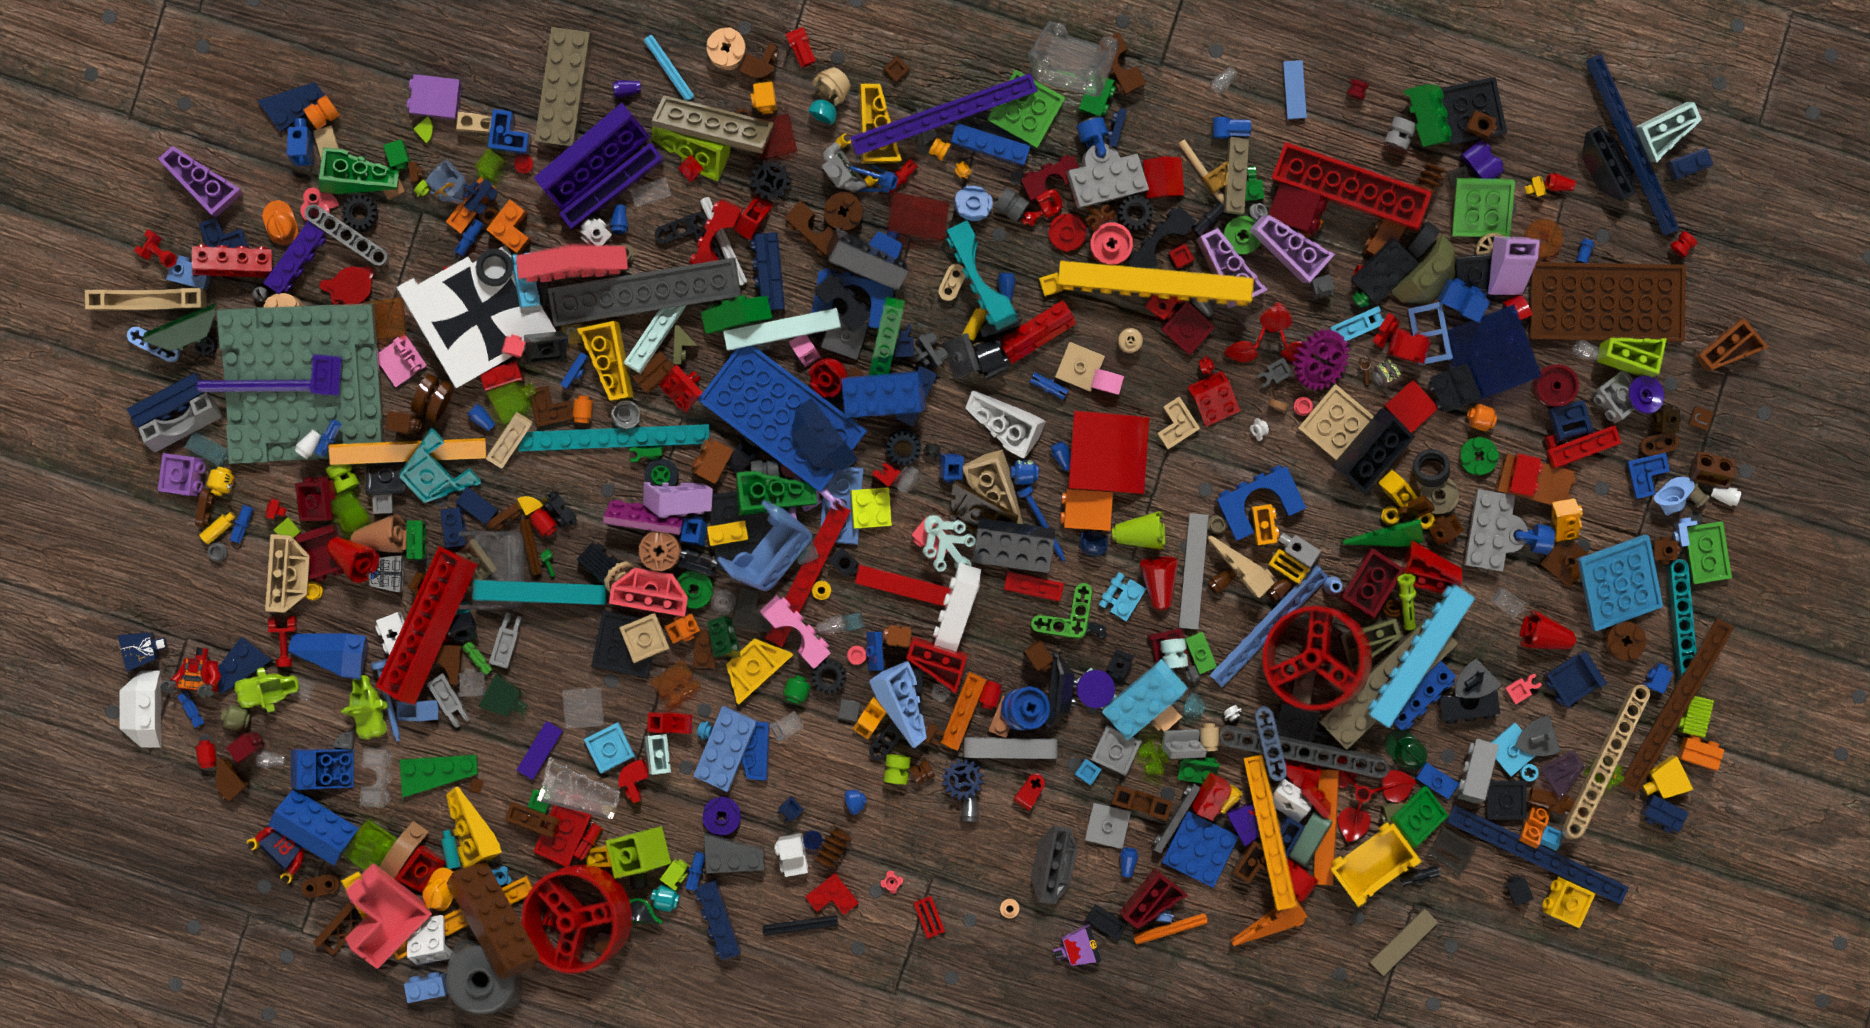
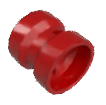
[1670,231,1698,258]

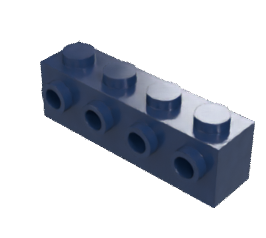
[695,878,742,960]

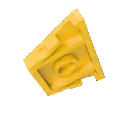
[726,638,794,705]

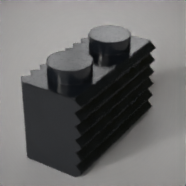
[577,542,622,585]

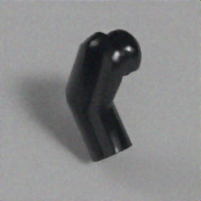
[1079,622,1107,639]

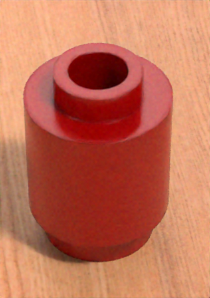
[529,508,557,537]
[979,680,1002,710]
[195,740,217,768]

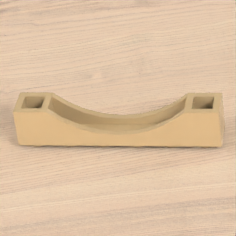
[85,288,207,311]

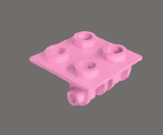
[378,334,427,387]

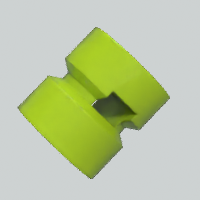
[325,464,360,494]
[883,754,911,784]

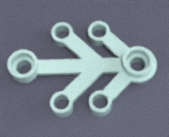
[923,515,976,572]

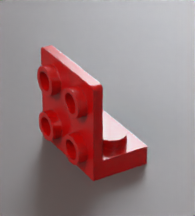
[1188,371,1240,427]

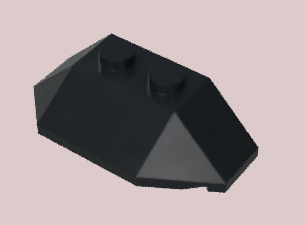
[1582,126,1636,201]
[1044,652,1078,730]

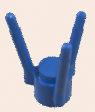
[850,164,898,193]

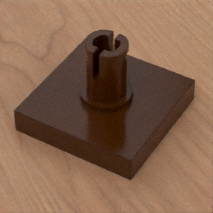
[1539,540,1589,588]

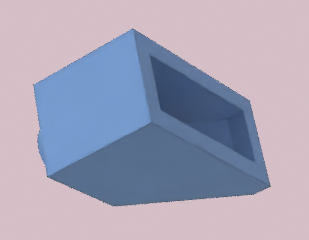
[396,700,439,721]

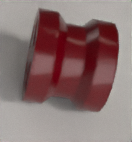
[1346,79,1369,100]

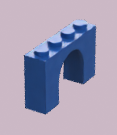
[812,268,894,329]
[1215,464,1306,541]

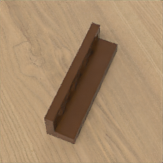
[313,900,363,956]

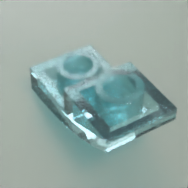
[184,432,228,467]

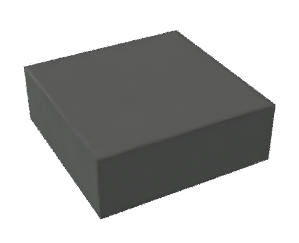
[838,699,861,721]

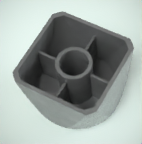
[447,940,521,1014]

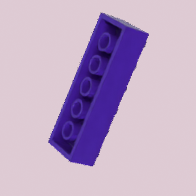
[534,103,650,211]

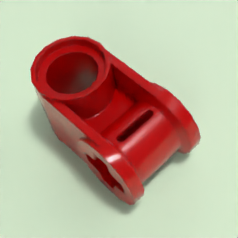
[1013,773,1044,811]

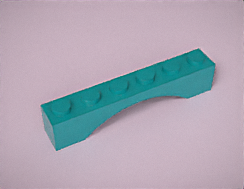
[946,220,1018,331]

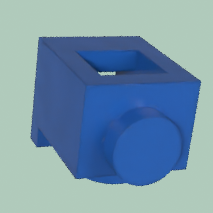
[939,454,964,483]
[680,516,708,547]
[1642,663,1673,694]

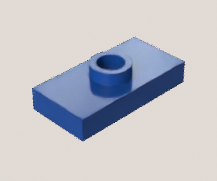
[561,353,589,389]
[866,632,884,671]
[1416,762,1459,799]

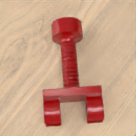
[134,229,177,268]
[268,616,297,667]

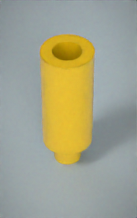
[962,306,988,342]
[199,512,235,545]

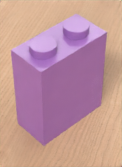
[407,74,463,120]

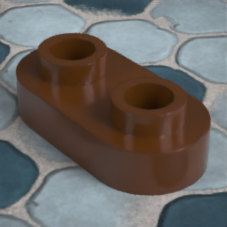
[1639,432,1679,456]
[195,489,215,528]
[486,502,522,531]
[301,873,341,898]

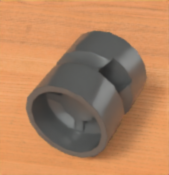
[994,187,1030,223]
[751,459,781,478]

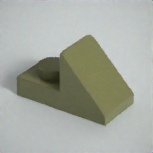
[673,326,699,365]

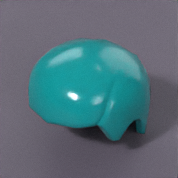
[808,99,837,125]

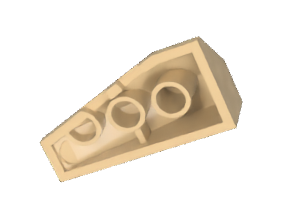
[962,450,1023,524]
[1207,535,1274,598]

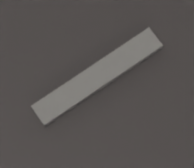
[1179,513,1209,629]

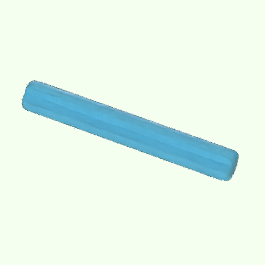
[644,35,694,101]

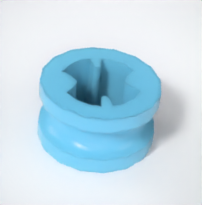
[1519,763,1539,781]

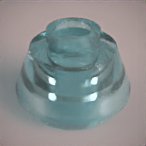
[1182,692,1206,717]

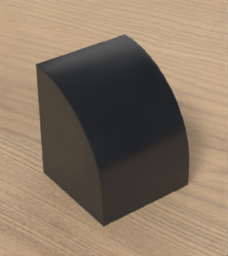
[726,441,758,473]

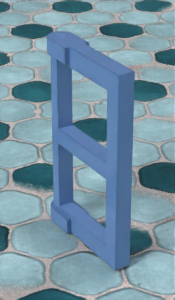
[1408,302,1453,365]

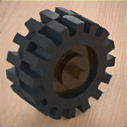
[886,429,921,466]

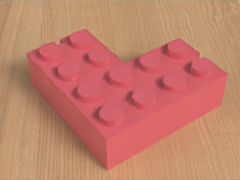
[516,245,628,282]
[345,863,432,969]

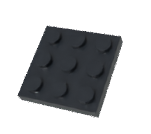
[1441,77,1507,146]
[591,610,660,678]

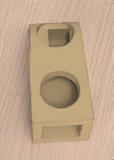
[456,112,492,133]

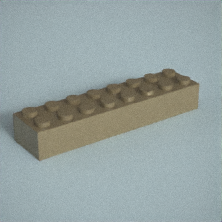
[1318,615,1458,750]

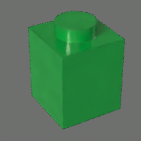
[383,139,411,171]

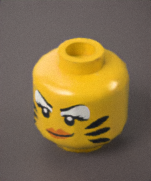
[206,467,235,496]

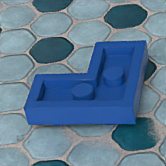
[1627,453,1670,499]

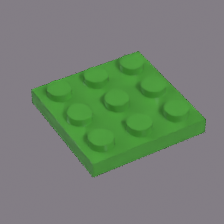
[987,70,1066,148]
[1451,178,1515,237]

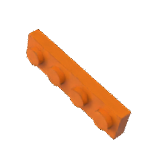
[940,672,987,750]

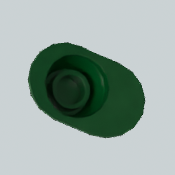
[1385,730,1427,771]

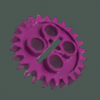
[1293,329,1350,390]

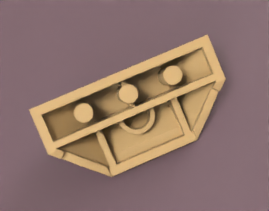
[265,534,310,613]

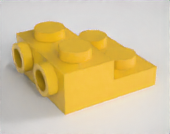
[1542,876,1596,928]

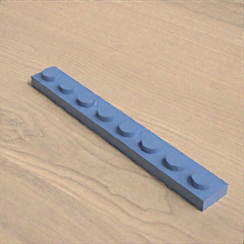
[1210,565,1328,688]

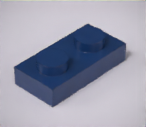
[1106,108,1127,149]

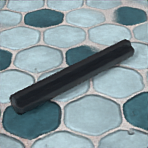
[763,915,838,936]

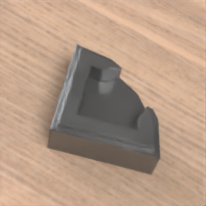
[333,730,355,749]

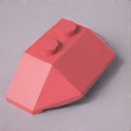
[609,567,688,617]

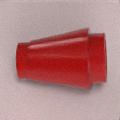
[1545,172,1576,191]

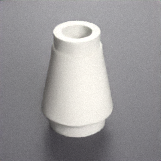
[295,429,321,459]
[1711,486,1741,506]

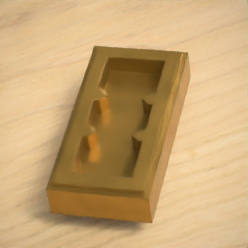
[1201,161,1227,195]

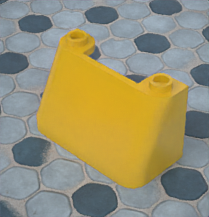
[1330,822,1421,907]

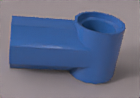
[1213,117,1251,139]

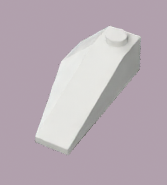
[965,390,1046,459]

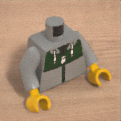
[822,133,878,193]

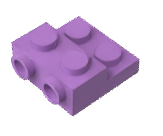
[158,453,206,496]

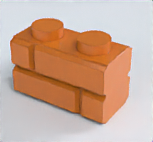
[1677,734,1724,771]

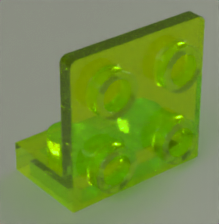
[344,819,397,871]

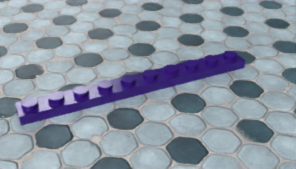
[850,73,1037,156]

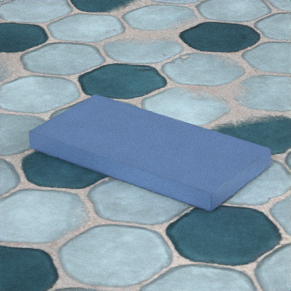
[821,467,863,544]

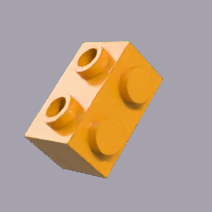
[751,82,777,115]
[1551,498,1583,542]
[1250,504,1279,545]

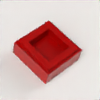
[1168,243,1194,269]

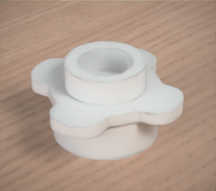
[1250,418,1269,441]
[1223,705,1242,722]

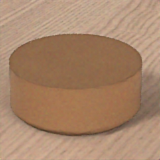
[1268,398,1289,411]

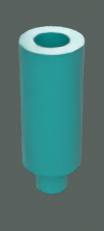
[441,830,461,869]

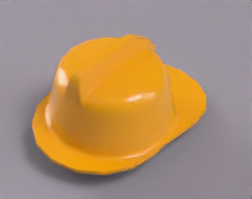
[422,868,453,911]

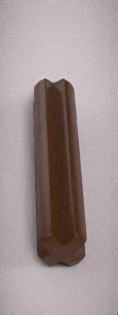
[519,519,542,576]

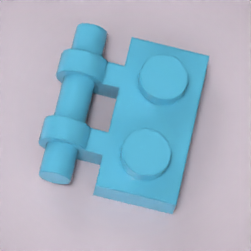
[1099,572,1146,621]

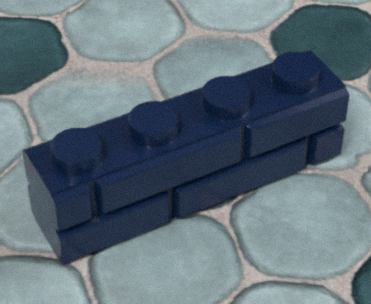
[751,232,785,311]
[127,373,209,429]

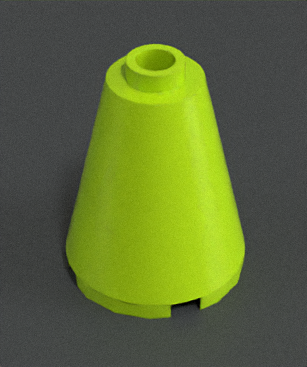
[1112,511,1165,550]

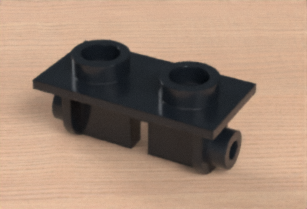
[541,491,578,531]
[677,549,719,577]

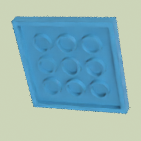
[1577,534,1663,632]

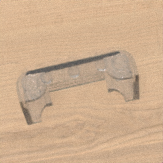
[1028,21,1118,97]

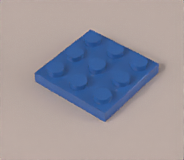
[1161,811,1239,888]

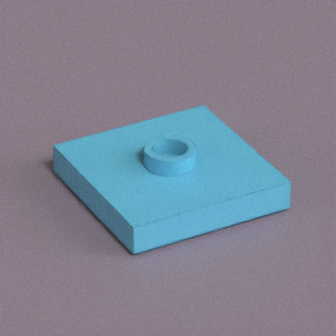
[584,722,635,774]
[1491,722,1535,776]

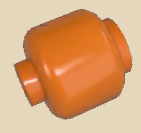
[1467,404,1497,431]

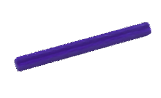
[197,380,311,392]

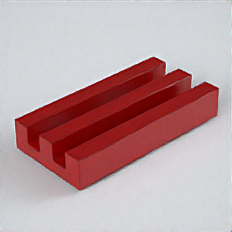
[914,896,945,939]

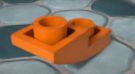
[1519,804,1551,848]

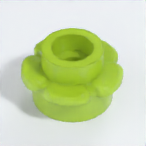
[413,179,431,197]

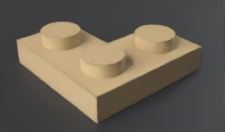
[1157,396,1200,450]

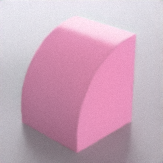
[789,335,821,367]
[1091,369,1124,395]

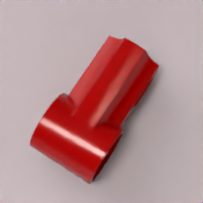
[785,26,816,68]

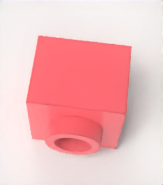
[501,334,525,358]

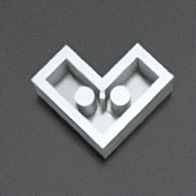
[775,833,809,877]

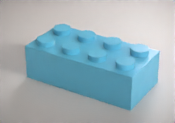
[1102,659,1187,740]

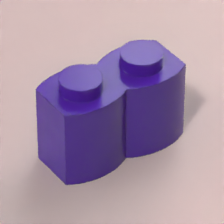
[1460,140,1504,179]

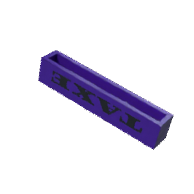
[559,142,664,231]

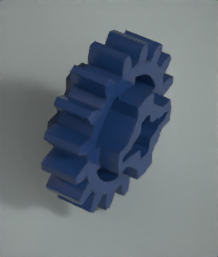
[942,759,984,801]

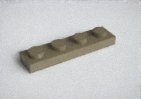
[1224,137,1249,215]

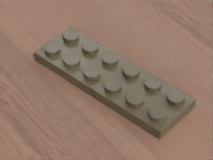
[652,95,774,153]

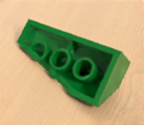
[319,147,399,194]
[736,471,817,515]
[1341,519,1424,549]

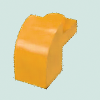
[852,697,886,740]

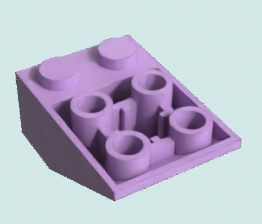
[1488,236,1540,295]

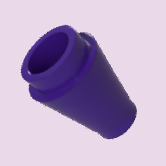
[612,80,641,99]

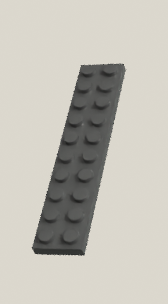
[548,258,742,326]

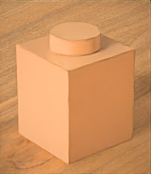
[1151,705,1182,732]

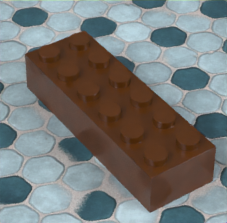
[446,860,540,981]

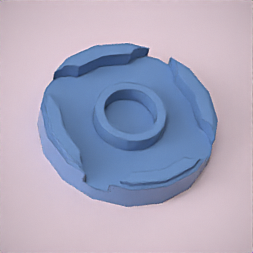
[954,185,993,221]

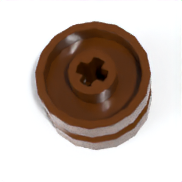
[410,374,454,423]

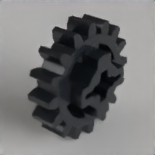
[750,159,792,201]

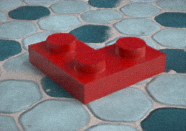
[805,872,859,915]

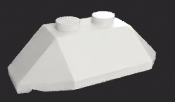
[120,671,161,747]

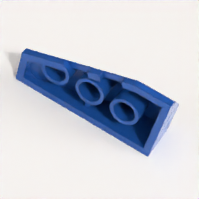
[288,633,369,680]

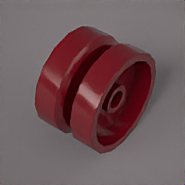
[1531,364,1579,407]

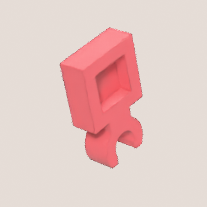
[1505,674,1542,704]

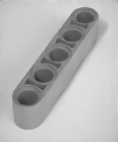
[305,205,389,266]
[963,737,1058,759]

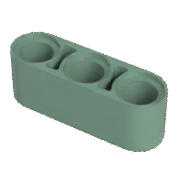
[1288,811,1333,868]

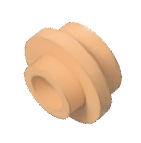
[1000,899,1019,918]

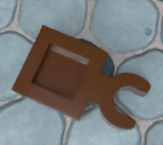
[1398,495,1435,521]

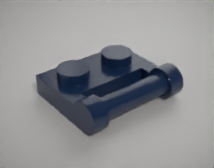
[1548,400,1593,443]

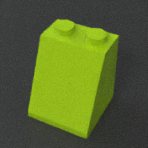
[606,826,671,878]

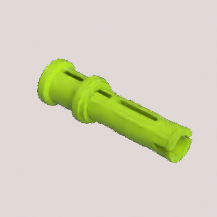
[1397,574,1416,630]

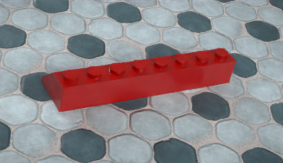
[375,546,478,705]

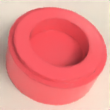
[847,646,867,665]

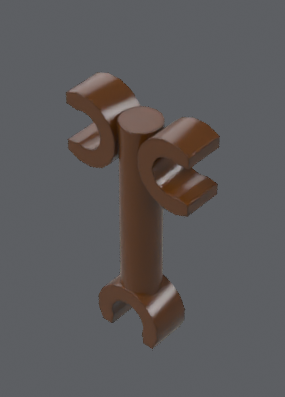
[1071,193,1115,231]

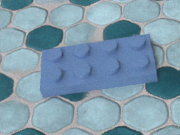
[693,706,758,792]

